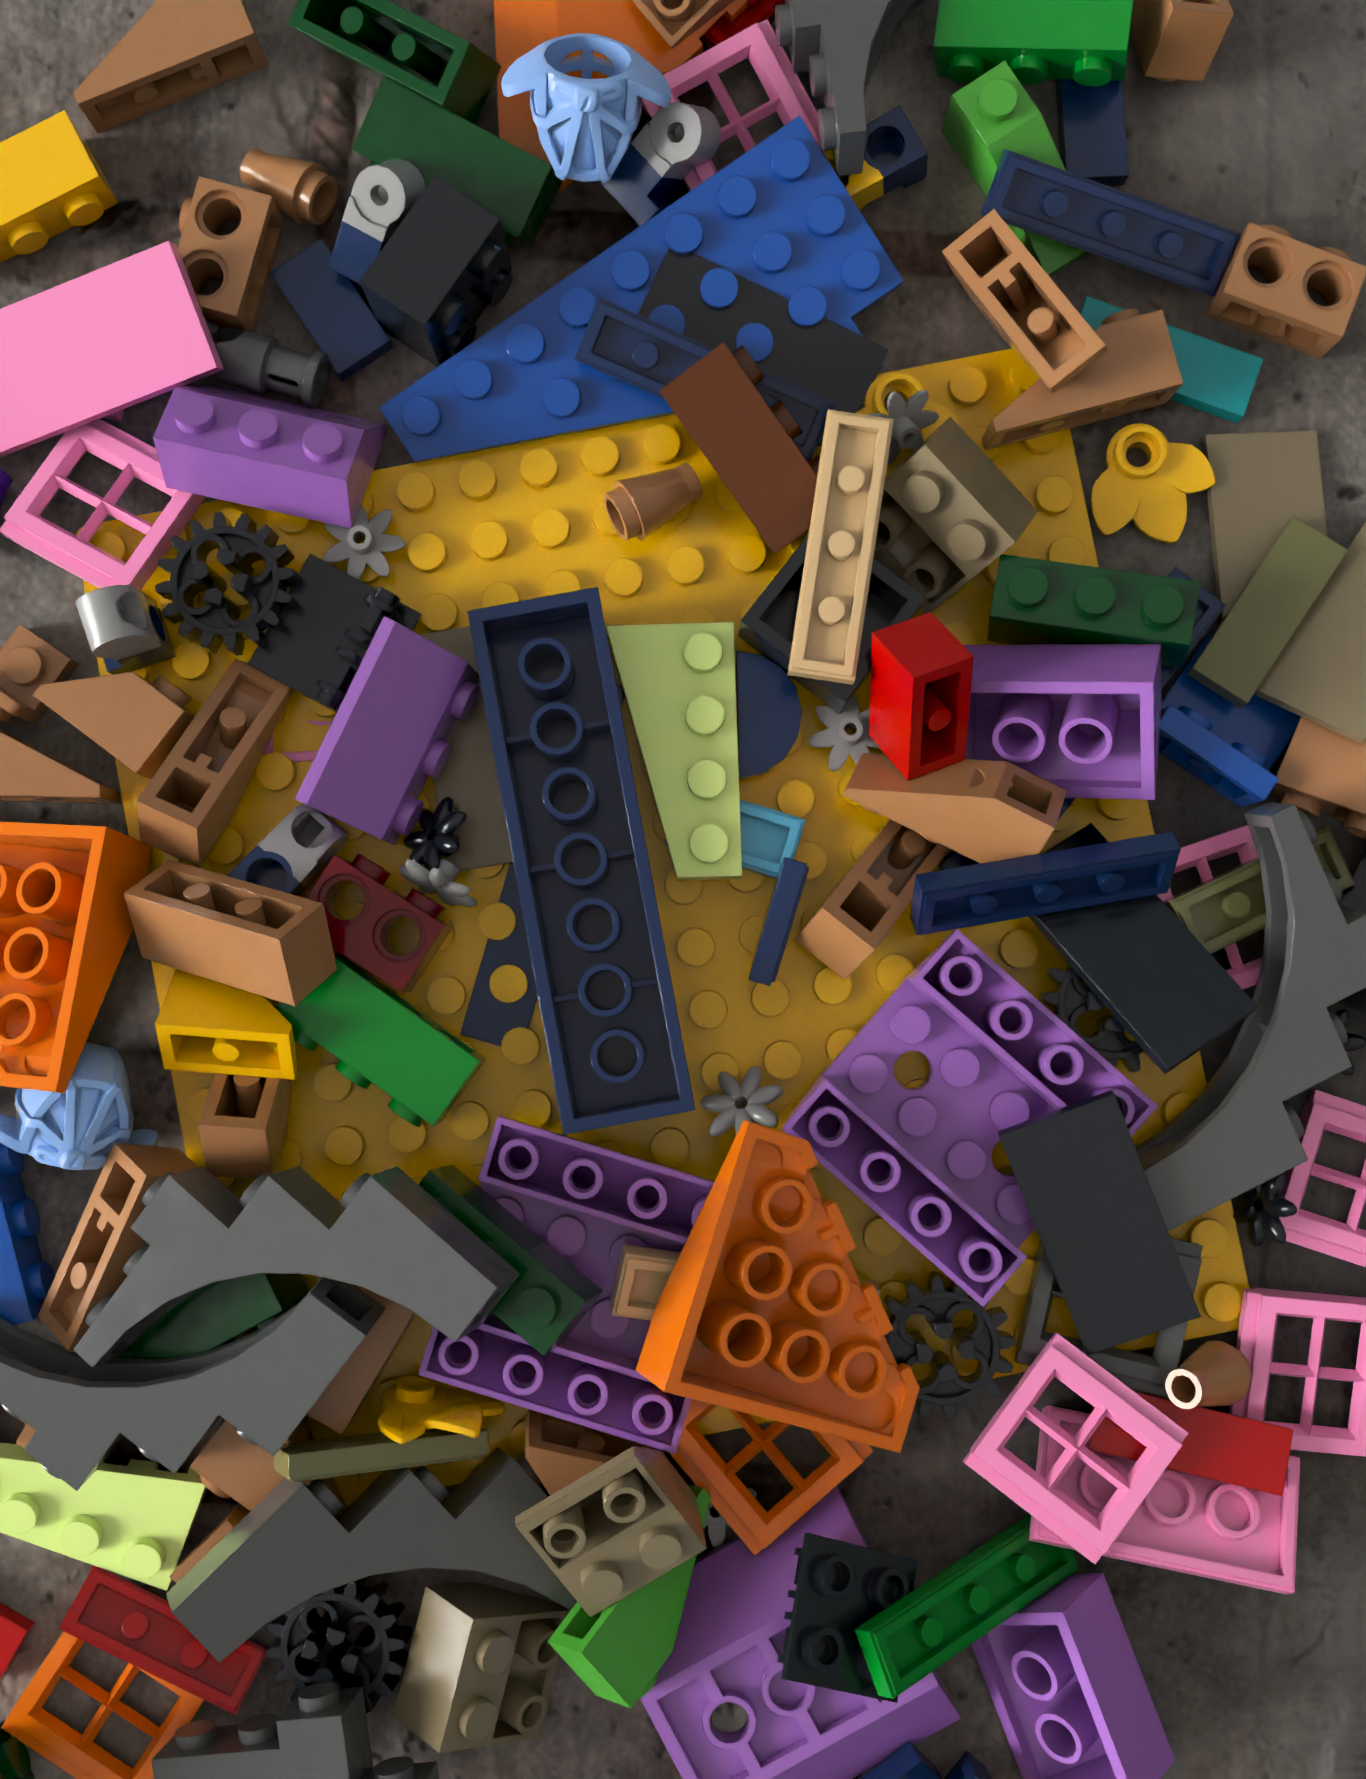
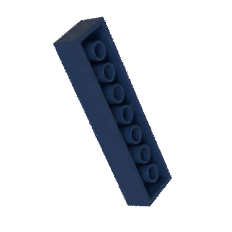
[467,587,695,1135]

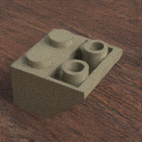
[874,416,1038,614]
[515,1446,707,1618]
[393,1582,570,1753]

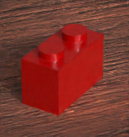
[869,612,974,781]

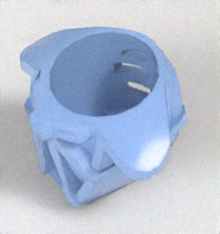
[501,33,671,184]
[0,1042,158,1171]

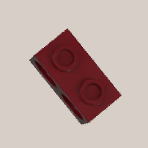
[306,853,453,992]

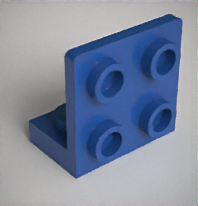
[1159,634,1301,808]

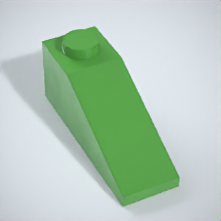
[941,61,1088,277]
[547,1485,711,1709]

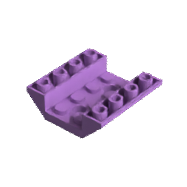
[782,929,1158,1308]
[418,1115,715,1454]
[640,1486,961,1779]

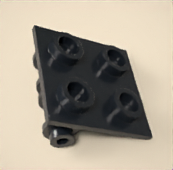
[248,553,422,713]
[777,1533,917,1703]

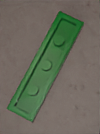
[854,1514,1079,1699]

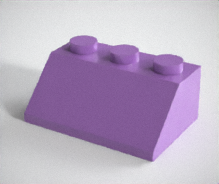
[153,383,387,529]
[295,616,480,845]
[963,644,1161,800]
[971,1573,1176,1779]

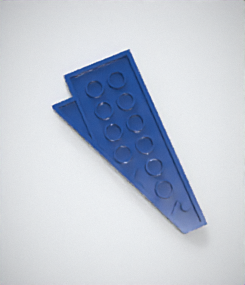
[379,115,904,463]

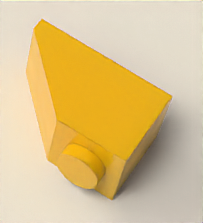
[155,969,298,1080]

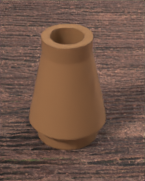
[240,148,338,225]
[603,463,703,541]
[1165,1341,1251,1409]

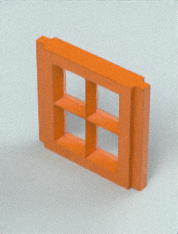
[670,1399,874,1556]
[1,1631,204,1779]

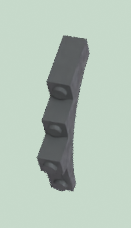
[775,0,923,176]
[1135,802,1366,1231]
[73,1166,520,1368]
[0,1277,386,1491]
[166,1447,577,1663]
[152,1682,439,1779]

